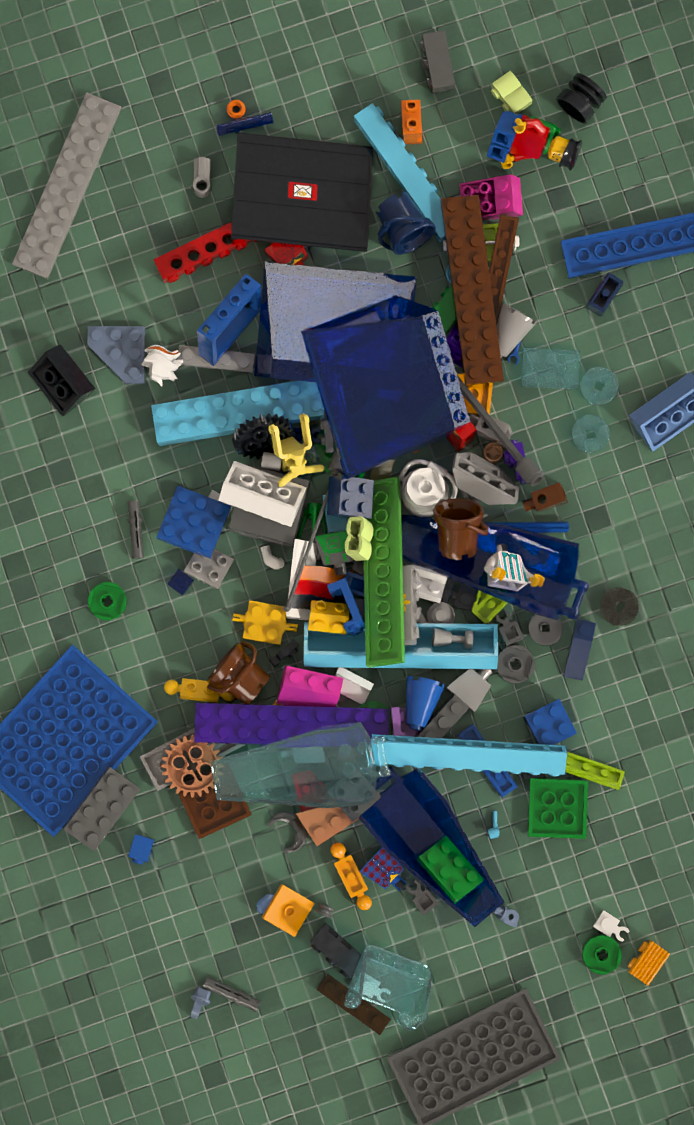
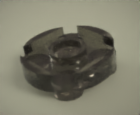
[600,588,639,626]

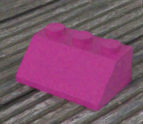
[276,666,344,707]

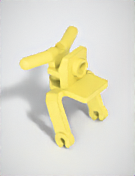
[269,413,324,487]

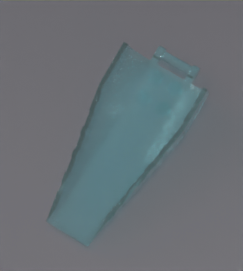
[211,722,391,808]

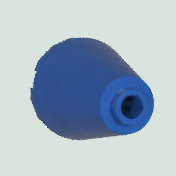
[406,676,444,731]

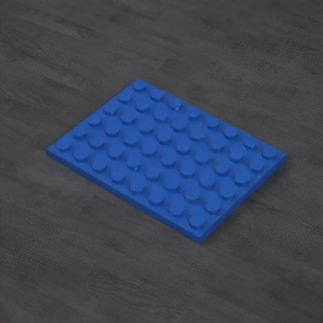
[0,644,158,837]

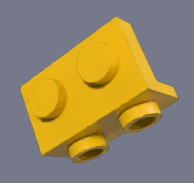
[308,600,349,634]

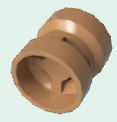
[483,442,503,464]

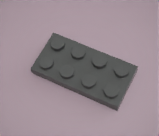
[63,766,140,851]

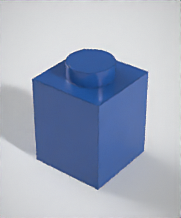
[128,834,155,865]

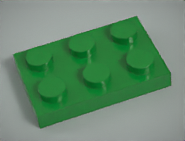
[417,836,484,904]

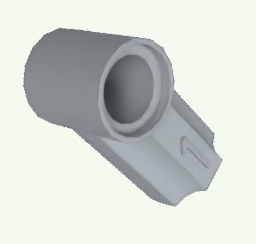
[193,157,211,198]
[261,452,282,472]

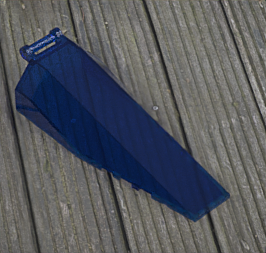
[401,514,589,620]

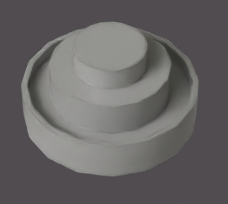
[427,602,455,624]

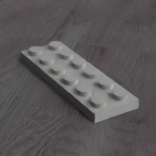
[140,703,246,791]

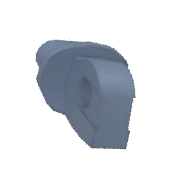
[490,905,519,927]
[190,987,211,1019]

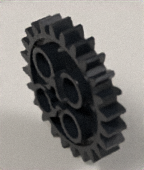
[232,413,295,459]

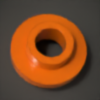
[227,100,246,119]

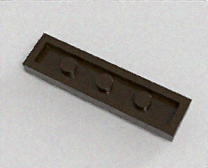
[316,974,391,1035]

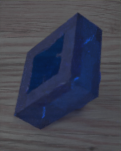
[167,569,194,596]

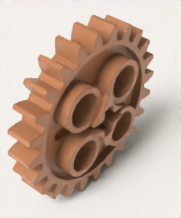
[161,734,224,798]

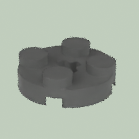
[497,645,535,684]

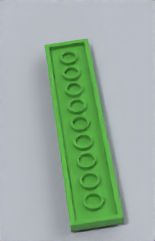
[364,477,405,668]

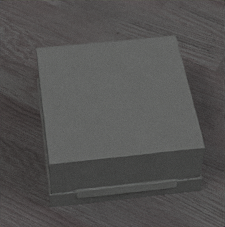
[229,465,311,548]

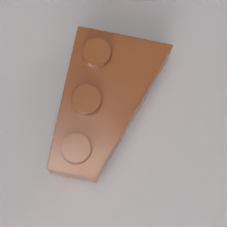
[296,803,366,846]

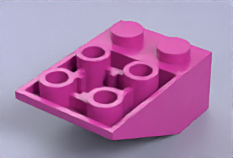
[459,174,523,220]

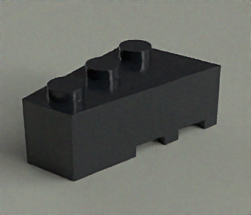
[310,923,369,980]

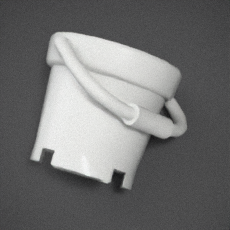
[399,459,458,517]

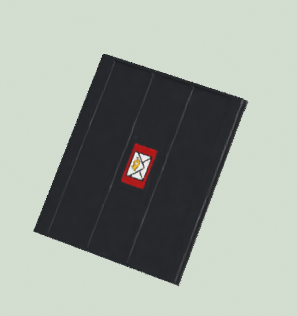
[231,132,373,252]

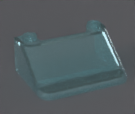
[344,945,432,1031]

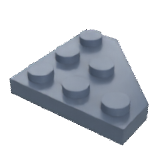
[87,326,145,384]

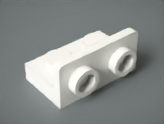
[412,564,448,603]

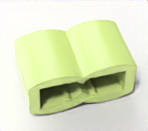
[491,71,532,115]
[345,516,373,561]

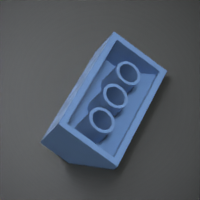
[629,372,694,452]

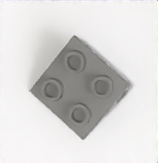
[184,549,234,589]

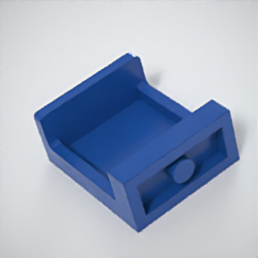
[327,578,365,636]

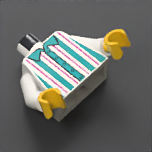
[484,544,545,591]

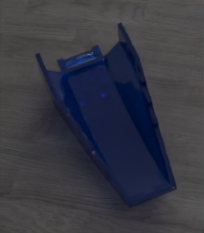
[359,766,504,927]

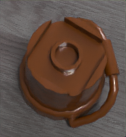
[433,498,489,560]
[207,641,271,705]

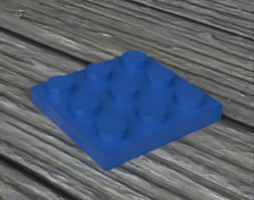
[157,486,231,559]

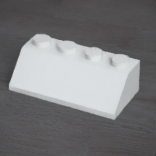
[219,461,306,527]
[286,539,321,621]

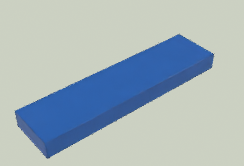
[457,724,518,798]

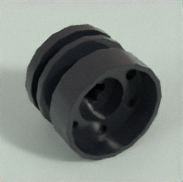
[556,73,607,124]

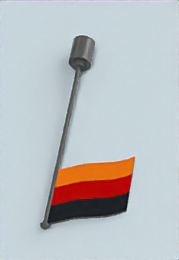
[283,446,354,612]

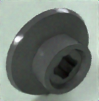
[529,611,563,645]

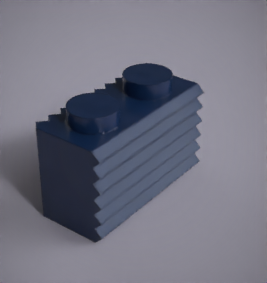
[586,272,623,316]

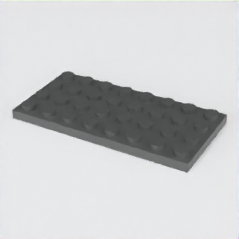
[387,988,561,1125]

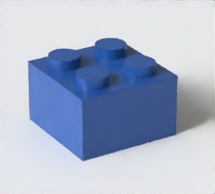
[524,699,577,745]

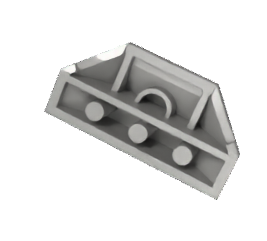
[452,452,519,505]

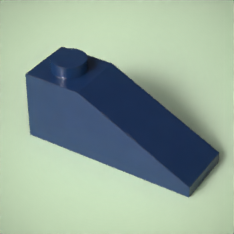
[563,619,596,681]

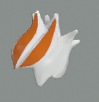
[141,345,183,387]

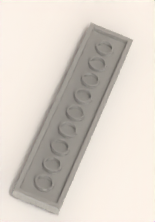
[12,92,122,280]

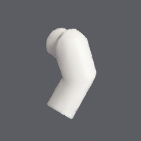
[261,545,285,570]

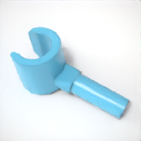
[488,811,500,839]

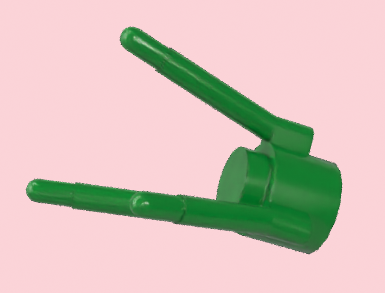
[296,503,327,540]

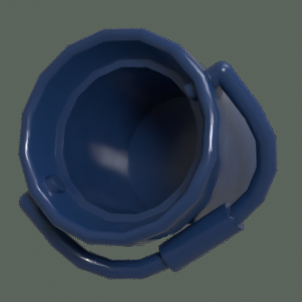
[376,192,436,255]

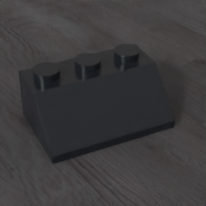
[28,344,96,417]

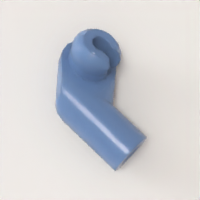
[256,894,274,914]

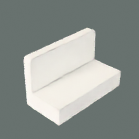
[335,667,374,705]

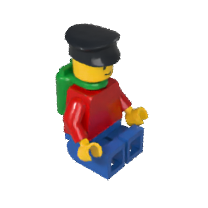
[487,111,582,171]

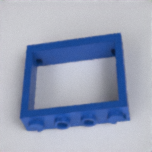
[197,274,261,366]

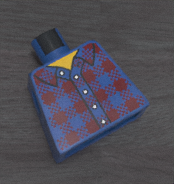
[359,844,407,891]

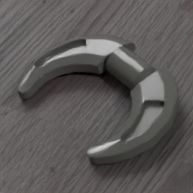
[268,811,307,853]

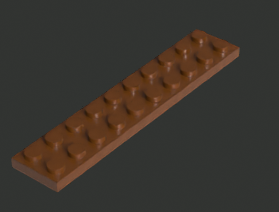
[440,195,504,386]

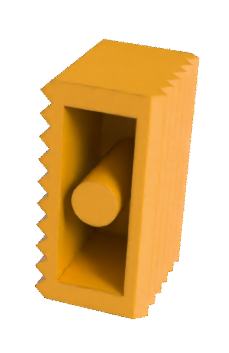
[627,940,670,986]

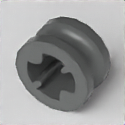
[315,902,335,918]

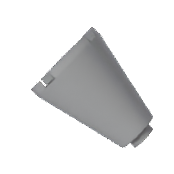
[496,303,537,358]

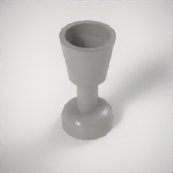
[432,628,473,650]

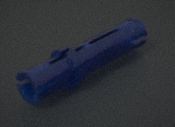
[216,112,274,136]

